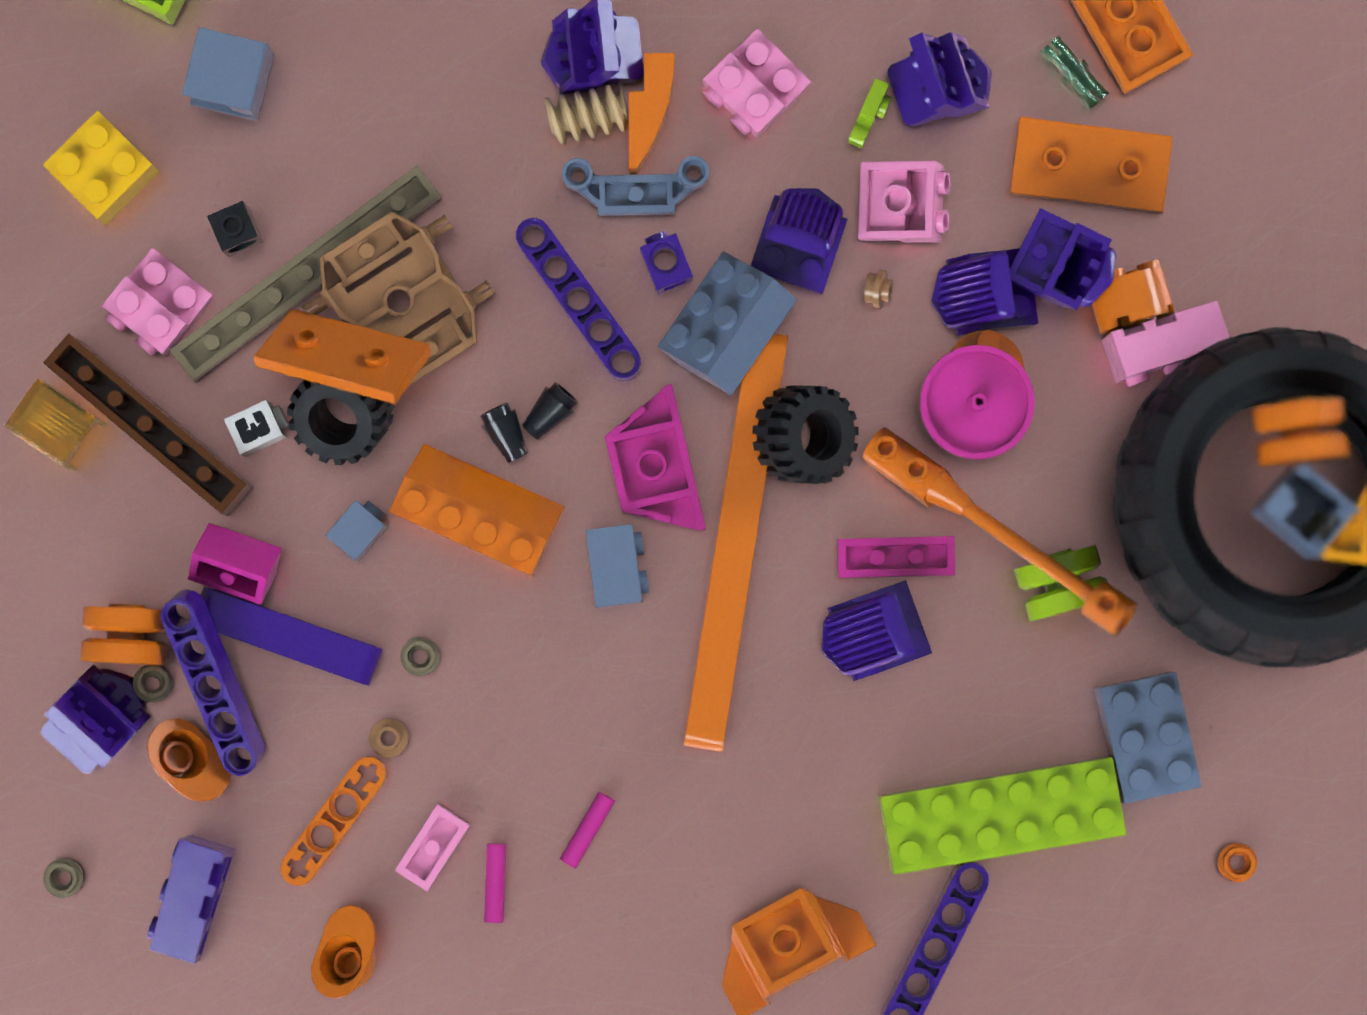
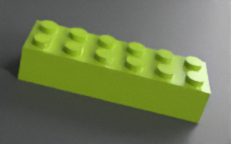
[878,756,1126,875]

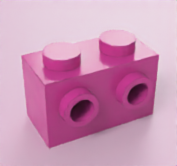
[188,523,282,605]

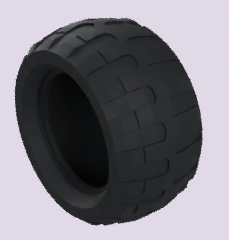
[1113,327,1367,667]

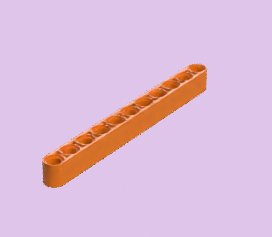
[684,333,788,752]

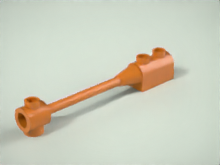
[863,427,1138,636]

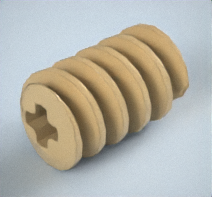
[545,82,628,144]

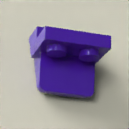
[541,0,644,95]
[887,32,992,127]
[751,188,848,294]
[1010,208,1116,310]
[931,248,1039,336]
[821,580,932,681]
[41,664,151,774]

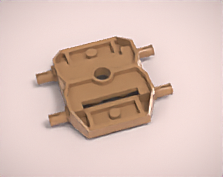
[301,211,496,385]

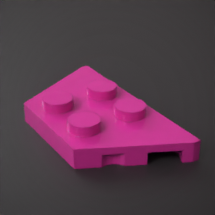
[605,384,706,531]

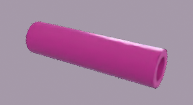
[560,792,615,869]
[484,843,506,923]

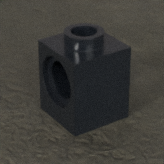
[207,201,264,257]

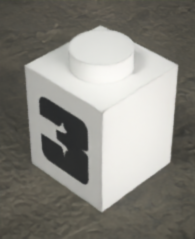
[224,400,289,457]

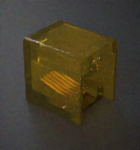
[4,379,108,471]

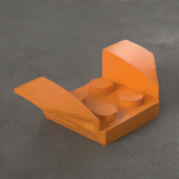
[722,888,877,1015]

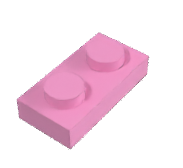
[395,804,470,891]

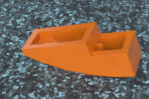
[629,53,675,174]

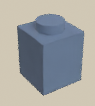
[325,500,388,562]

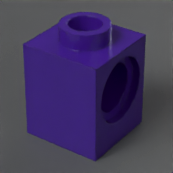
[640,231,693,295]

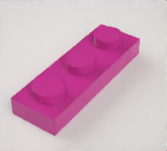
[837,536,955,578]

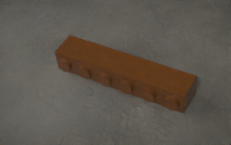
[43,333,252,516]

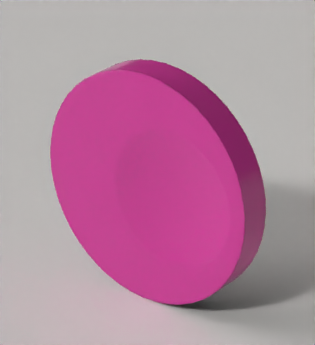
[919,345,1035,459]

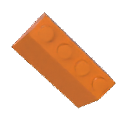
[389,444,565,577]

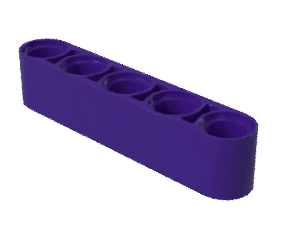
[516,218,641,382]
[201,586,383,686]
[161,589,265,776]
[880,861,989,1015]

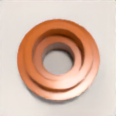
[1217,843,1257,882]

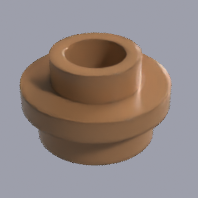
[864,270,893,309]
[369,719,409,758]

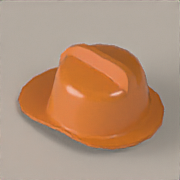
[147,718,231,802]
[311,905,376,999]

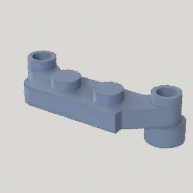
[562,156,709,216]

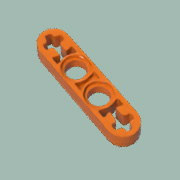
[280,756,387,886]

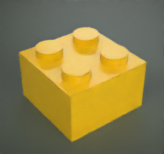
[43,110,160,226]

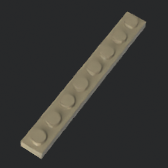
[170,165,442,382]

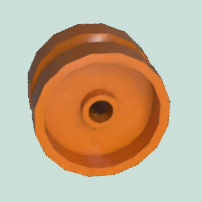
[1252,398,1350,467]
[80,604,168,665]

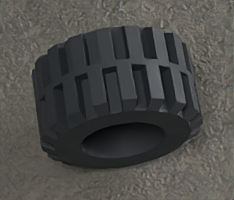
[287,380,395,465]
[752,385,859,484]

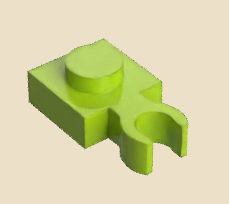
[848,78,892,148]

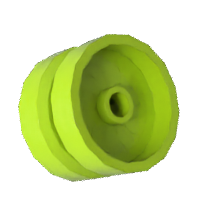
[1014,544,1108,622]

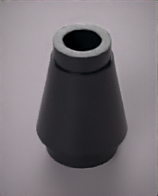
[522,382,578,440]
[480,402,528,463]

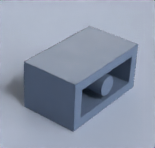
[586,524,649,608]

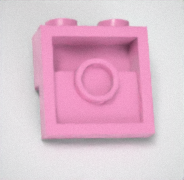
[703,28,811,138]
[858,161,951,243]
[102,248,215,357]

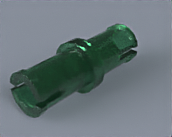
[1040,35,1109,110]

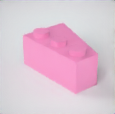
[1101,301,1230,387]

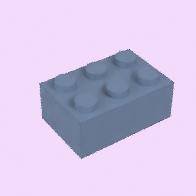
[657,251,797,395]
[1094,672,1202,804]

